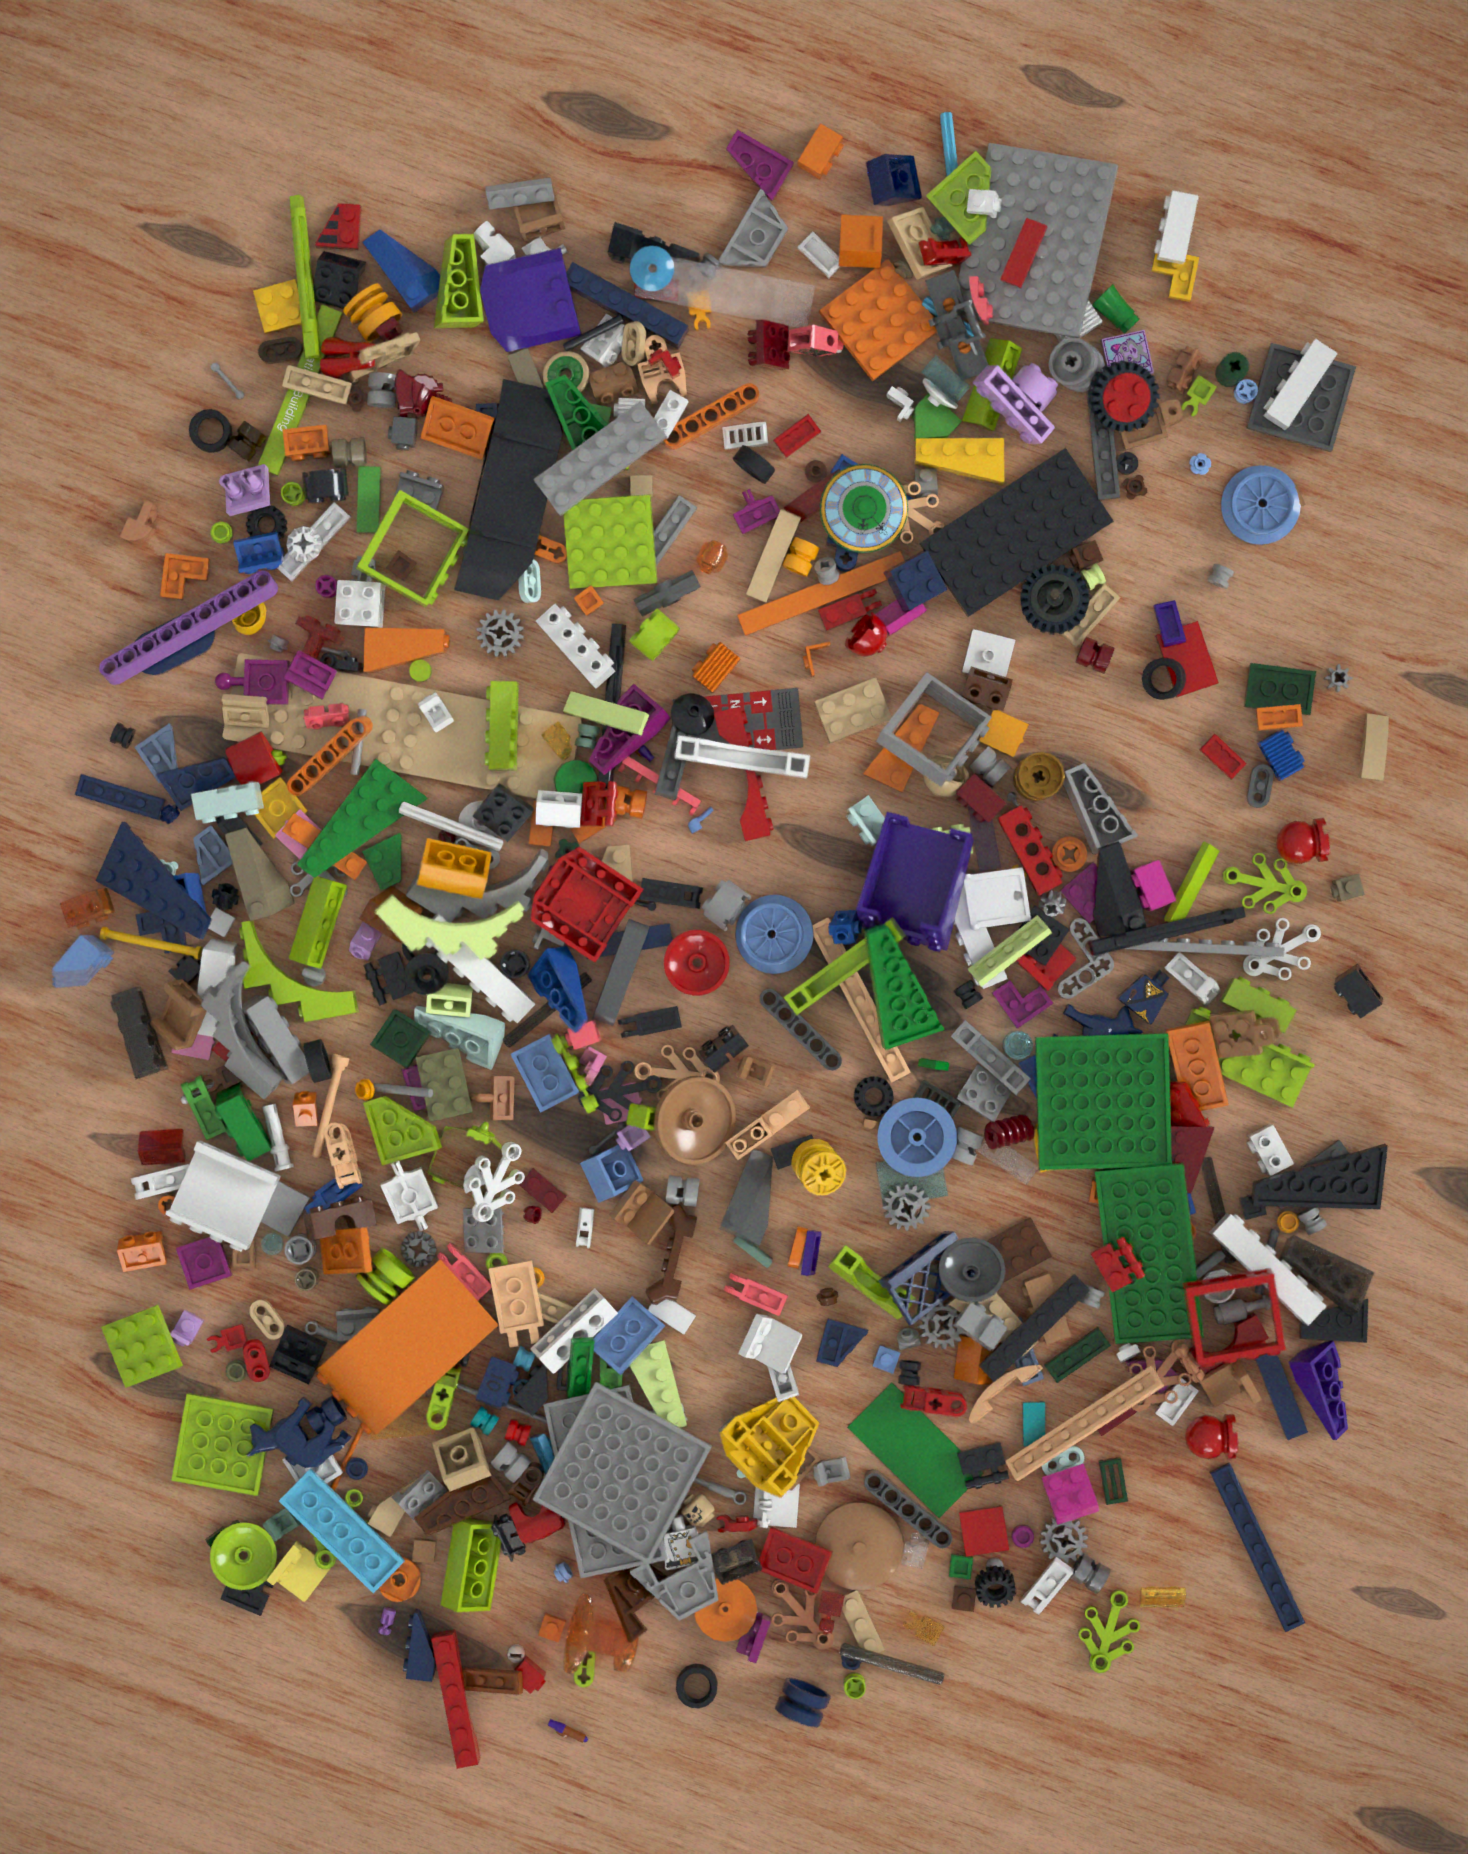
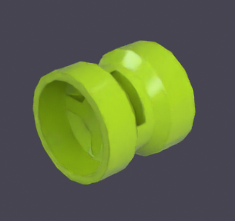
[281,482,305,506]
[844,1672,866,1699]

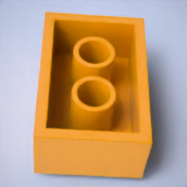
[417,838,492,899]

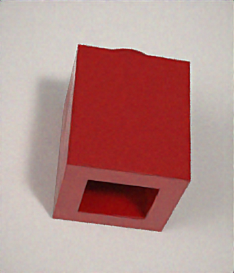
[514,1656,546,1694]

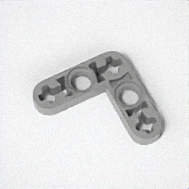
[1057,918,1114,999]

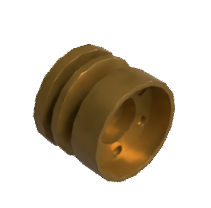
[1013,752,1065,801]

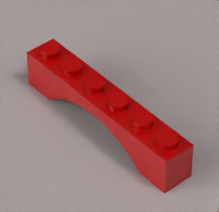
[714,707,774,842]
[431,1629,481,1769]

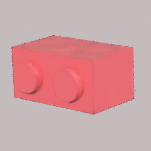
[565,1020,601,1050]

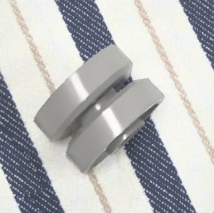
[1049,338,1105,392]

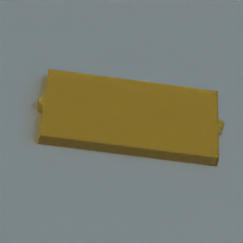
[370,1398,436,1440]

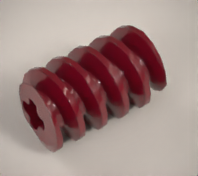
[984,1114,1035,1150]

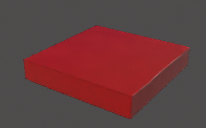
[959,1505,1009,1557]

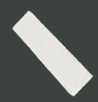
[277,502,351,582]

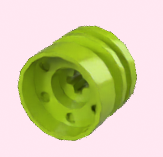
[356,1247,415,1306]

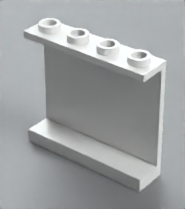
[165,1141,281,1251]

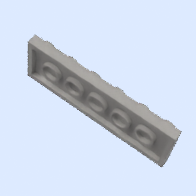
[533,401,667,516]

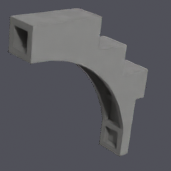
[406,848,549,923]
[201,961,284,1099]

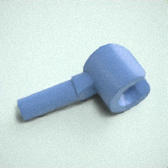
[688,807,714,833]

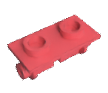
[304,703,350,729]

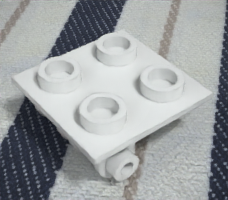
[753,1483,800,1528]

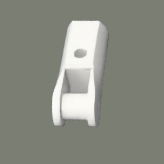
[576,1207,594,1248]

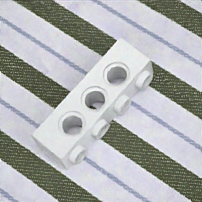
[530,1288,618,1374]

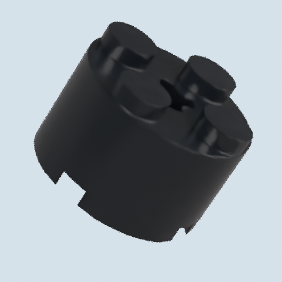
[302,469,349,504]

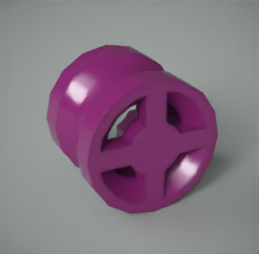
[315,575,337,598]

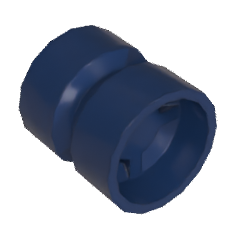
[306,1396,347,1435]

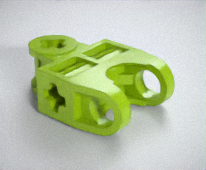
[427,1367,462,1431]

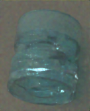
[1002,1030,1033,1060]

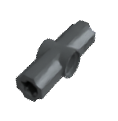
[634,570,701,617]

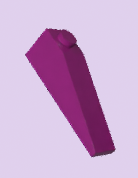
[589,683,671,775]

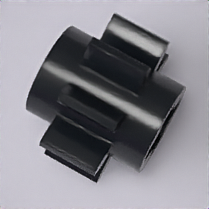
[211,883,239,910]

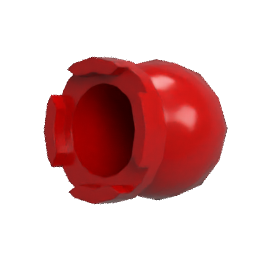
[1276,818,1330,864]
[1185,1414,1238,1459]

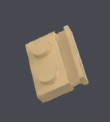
[221,694,269,728]

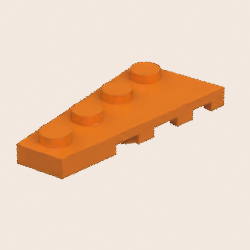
[863,704,939,792]

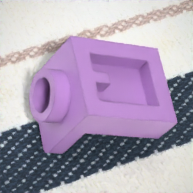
[170,1310,204,1346]

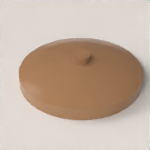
[654,1076,736,1165]
[815,1501,903,1590]

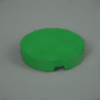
[553,760,597,795]

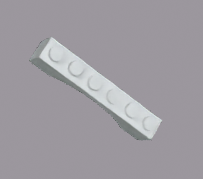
[675,736,810,779]

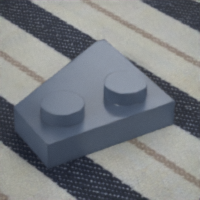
[135,723,178,784]
[193,825,233,885]

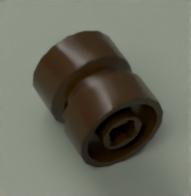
[226,421,267,462]

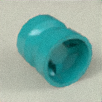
[469,1406,500,1436]

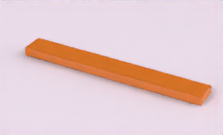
[737,551,904,636]

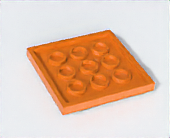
[819,259,937,381]

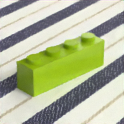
[485,681,519,771]

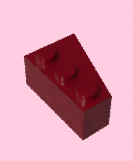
[1171,1126,1215,1193]

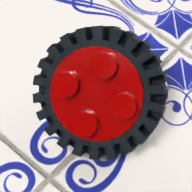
[1088,361,1160,432]

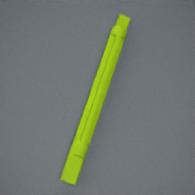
[289,195,320,359]

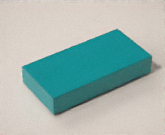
[1022,1401,1045,1447]

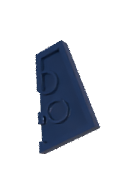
[156,757,236,811]

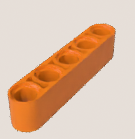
[663,383,759,450]
[287,716,373,796]

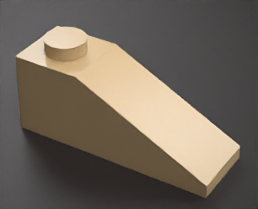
[367,1474,422,1537]

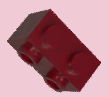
[956,774,1007,823]

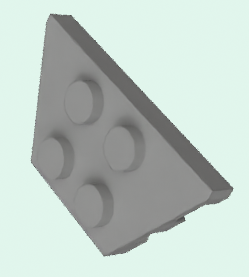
[718,189,788,268]

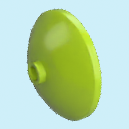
[210,1523,277,1590]

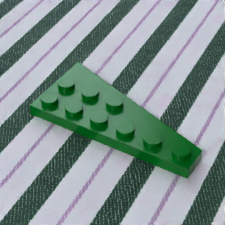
[296,759,428,878]
[864,924,945,1050]

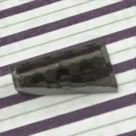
[110,987,168,1080]
[1279,1235,1374,1316]

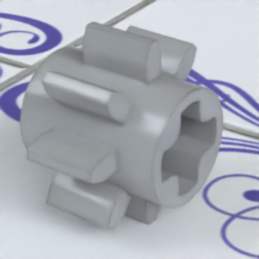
[1323,664,1353,692]
[1039,889,1067,918]

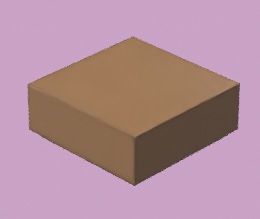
[412,1538,437,1564]

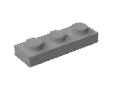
[485,178,554,210]

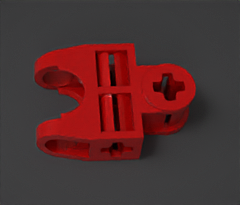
[900,1385,967,1417]

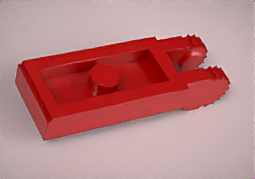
[818,588,882,631]

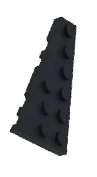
[1251,1144,1388,1210]

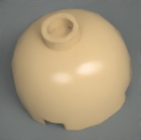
[924,754,969,797]

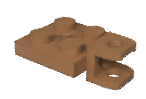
[1120,400,1183,450]
[1210,1010,1281,1058]

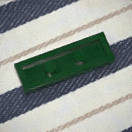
[1044,1327,1111,1383]

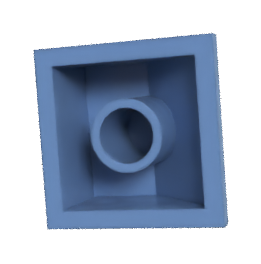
[580,1144,644,1203]

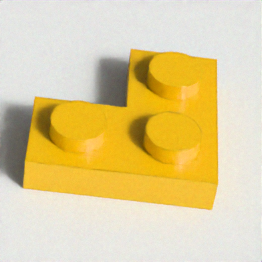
[1151,253,1199,302]

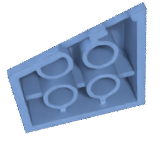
[52,935,114,988]

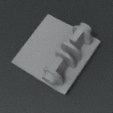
[957,1064,1012,1122]
[463,1208,505,1253]

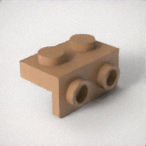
[589,361,639,405]

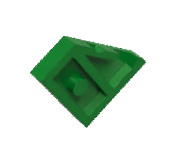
[362,833,402,891]

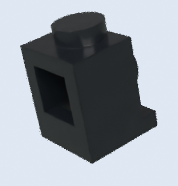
[168,956,201,985]

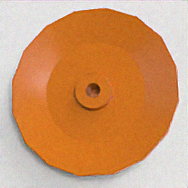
[694,1577,757,1642]

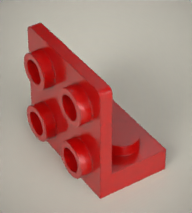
[1016,943,1076,991]

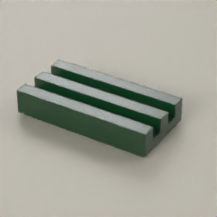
[1098,1457,1128,1505]

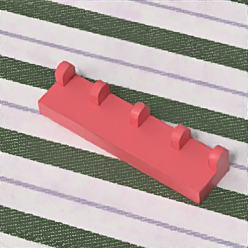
[618,756,702,816]

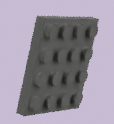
[1246,343,1356,452]

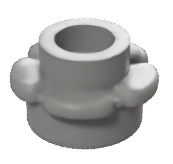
[268,634,289,653]

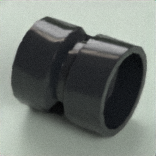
[500,950,531,978]

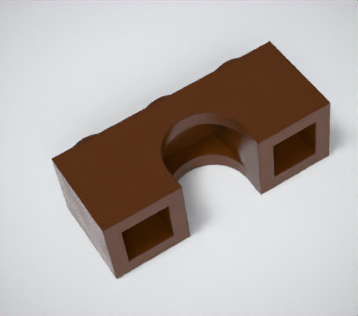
[303,1196,377,1240]

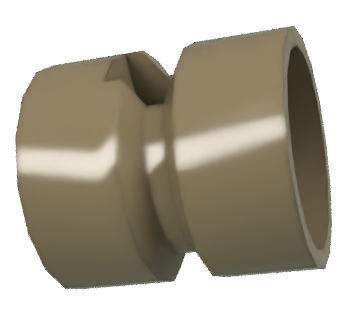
[332,437,367,468]

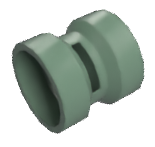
[575,724,600,749]

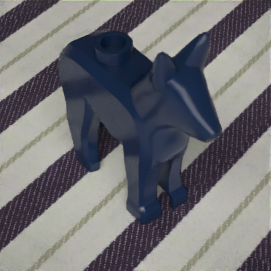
[1052,1004,1143,1037]
[247,1397,352,1468]

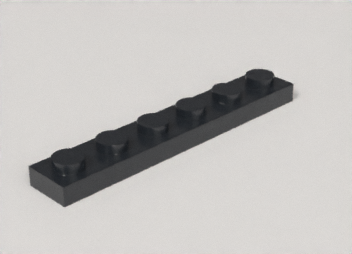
[978,1274,1090,1382]

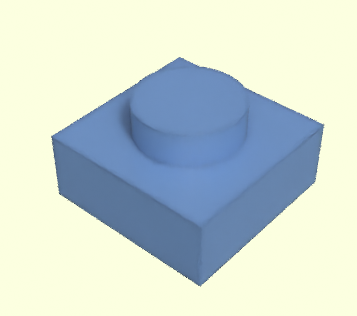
[872,1345,901,1374]

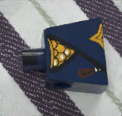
[1117,970,1169,1025]

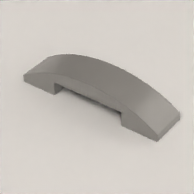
[951,1020,1031,1095]

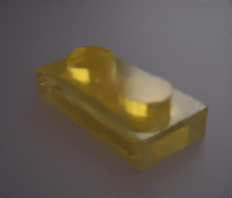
[1140,1586,1186,1608]

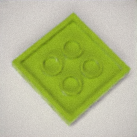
[101,1305,183,1388]

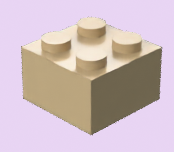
[432,1427,491,1491]

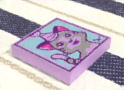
[1101,330,1154,374]

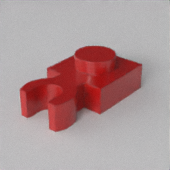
[207,1323,248,1353]

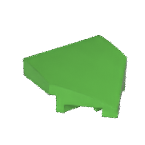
[912,393,962,441]

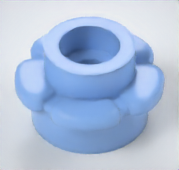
[1189,453,1211,475]
[554,1562,573,1583]

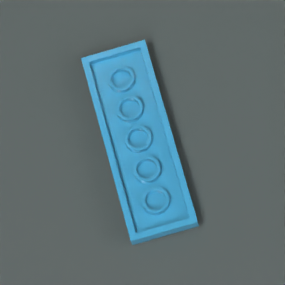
[279,1468,405,1593]

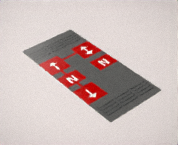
[673,688,803,750]

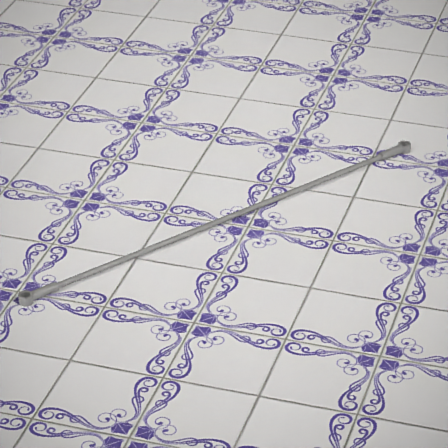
[305,1321,746,1505]

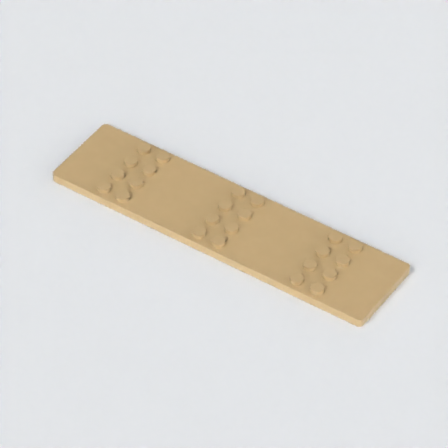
[223,653,582,799]

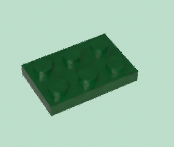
[1244,663,1316,716]

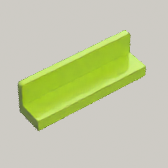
[962,338,1023,431]
[289,876,347,969]

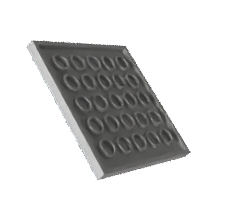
[533,1382,712,1564]

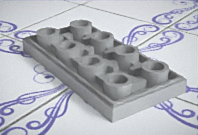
[261,1181,310,1237]

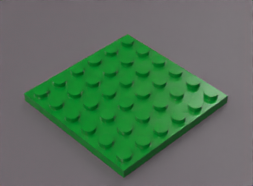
[1035,1033,1172,1170]

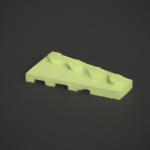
[630,1340,687,1428]

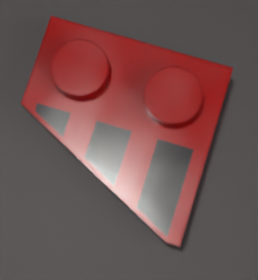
[315,203,361,250]

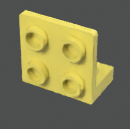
[267,1541,331,1602]

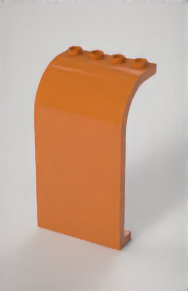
[316,1259,498,1436]

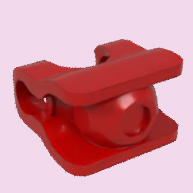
[509,1502,565,1543]

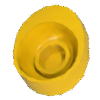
[232,594,266,635]

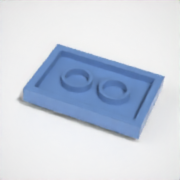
[511,1034,580,1113]
[593,1296,665,1375]

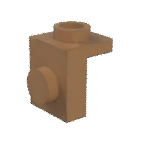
[737,1056,775,1087]

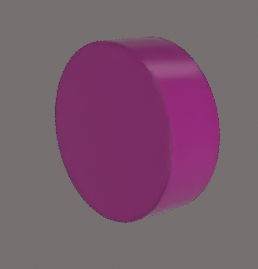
[1012,1525,1034,1548]

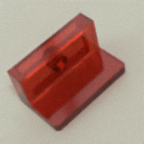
[138,1128,186,1165]

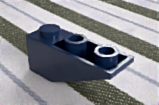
[403,1609,436,1682]

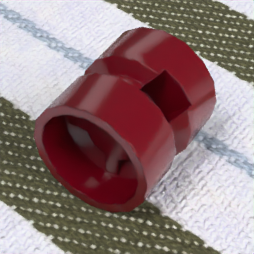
[1075,637,1115,674]

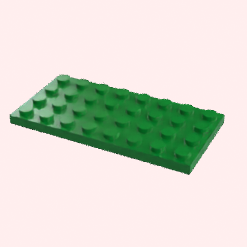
[1095,1163,1204,1344]

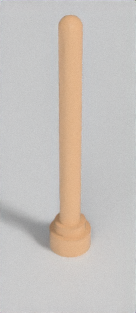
[312,1054,350,1158]

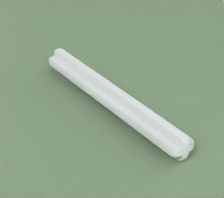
[399,802,503,851]

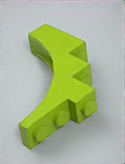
[239,921,359,1022]

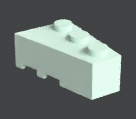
[191,782,264,824]

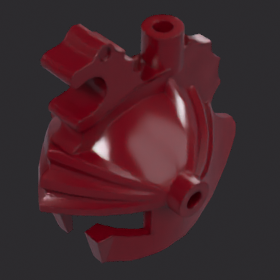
[395,369,452,418]

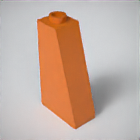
[364,628,450,673]

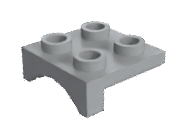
[391,1470,448,1525]

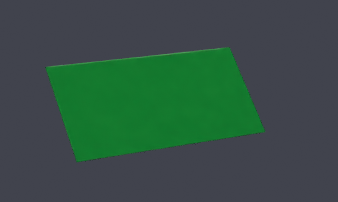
[847,1382,984,1518]

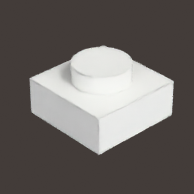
[1116,1343,1140,1364]

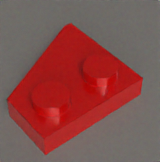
[1170,1081,1210,1127]

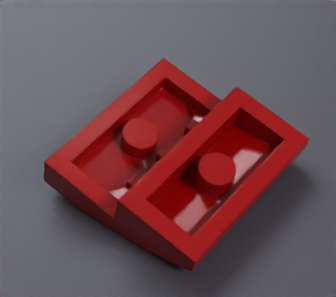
[225,731,282,785]

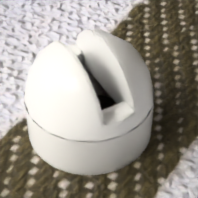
[507,1644,525,1663]

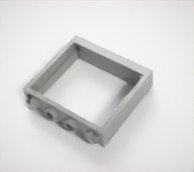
[876,672,992,787]

